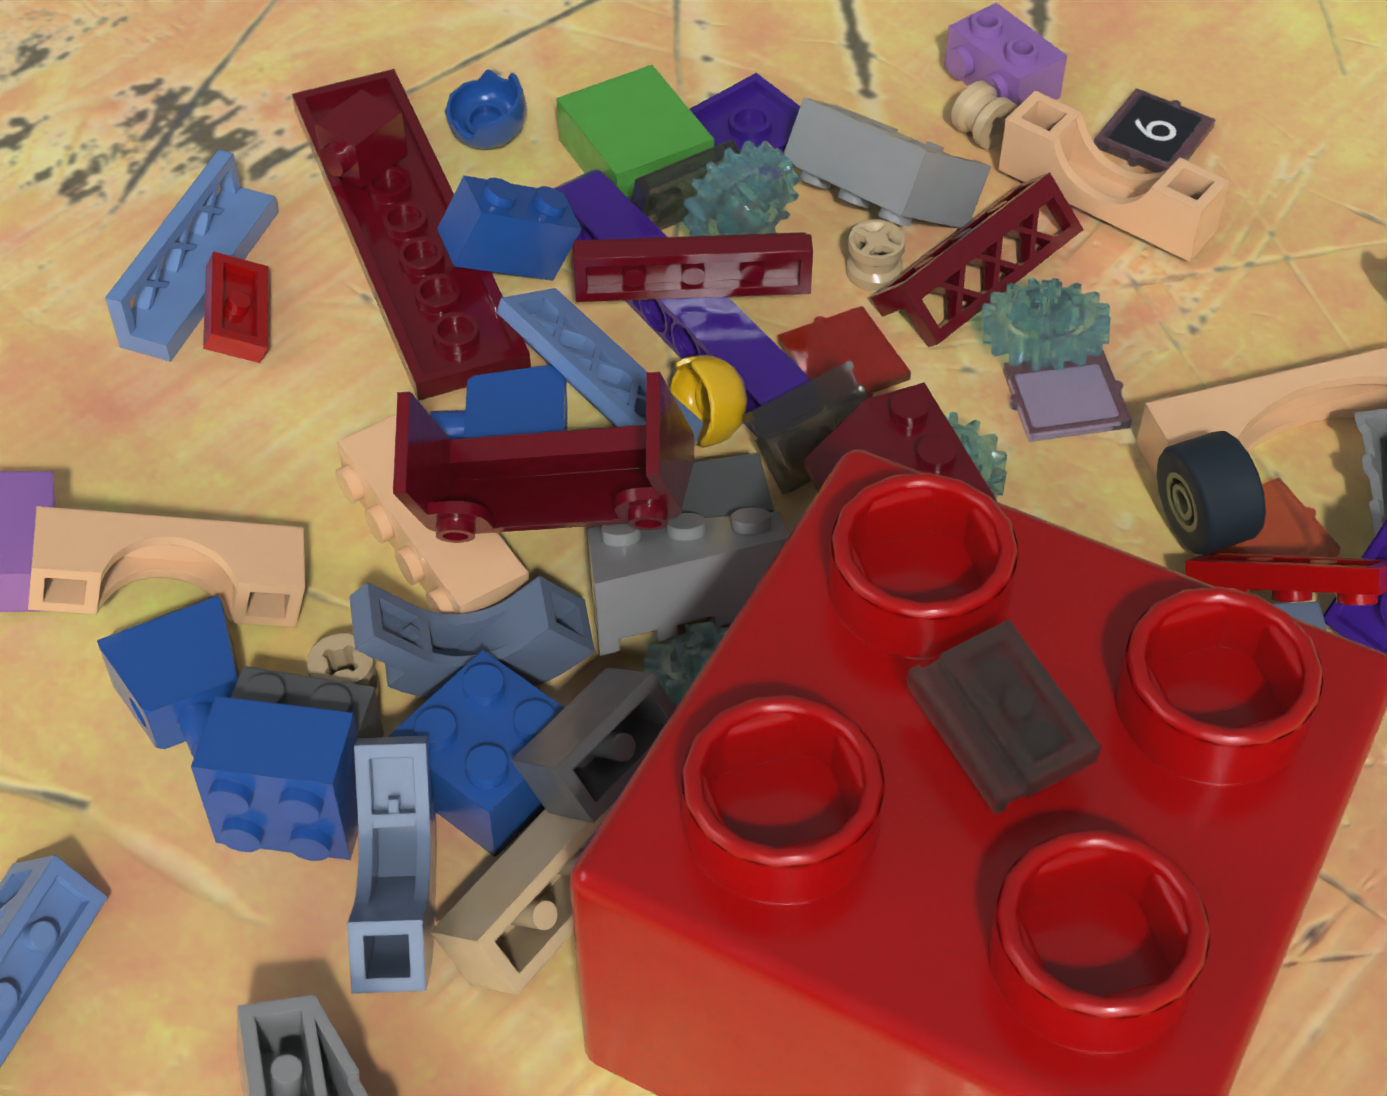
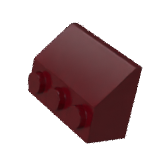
[804,382,998,502]

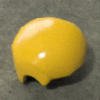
[670,355,748,448]

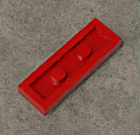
[1185,552,1387,605]

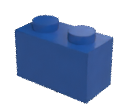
[437,175,582,281]

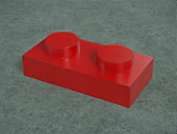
[203,251,268,363]

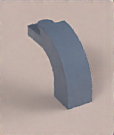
[349,576,595,698]
[347,736,436,994]

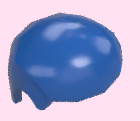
[445,70,527,149]

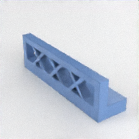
[105,149,279,362]
[497,288,703,448]
[0,855,108,1067]

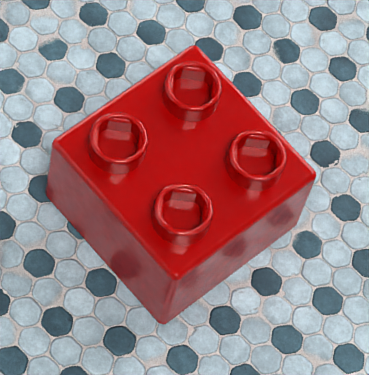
[569,450,1387,1096]

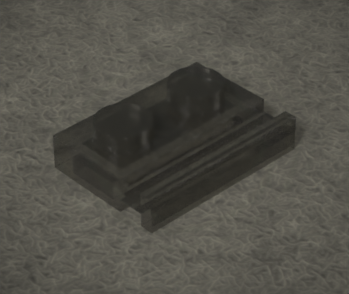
[631,139,744,230]
[742,360,869,495]
[907,619,1101,815]

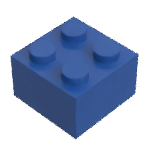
[387,650,565,857]
[191,696,359,861]

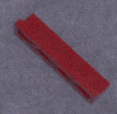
[870,172,1084,348]
[573,232,813,302]

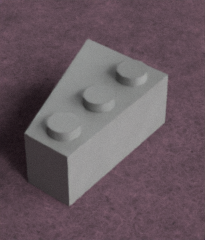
[587,507,788,656]

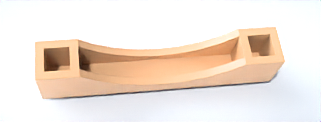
[1136,346,1387,480]

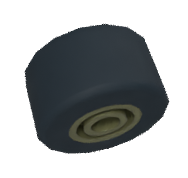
[1156,431,1266,554]

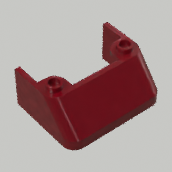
[393,372,694,543]

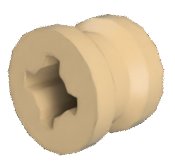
[950,80,1018,149]
[847,219,905,291]
[307,633,379,697]

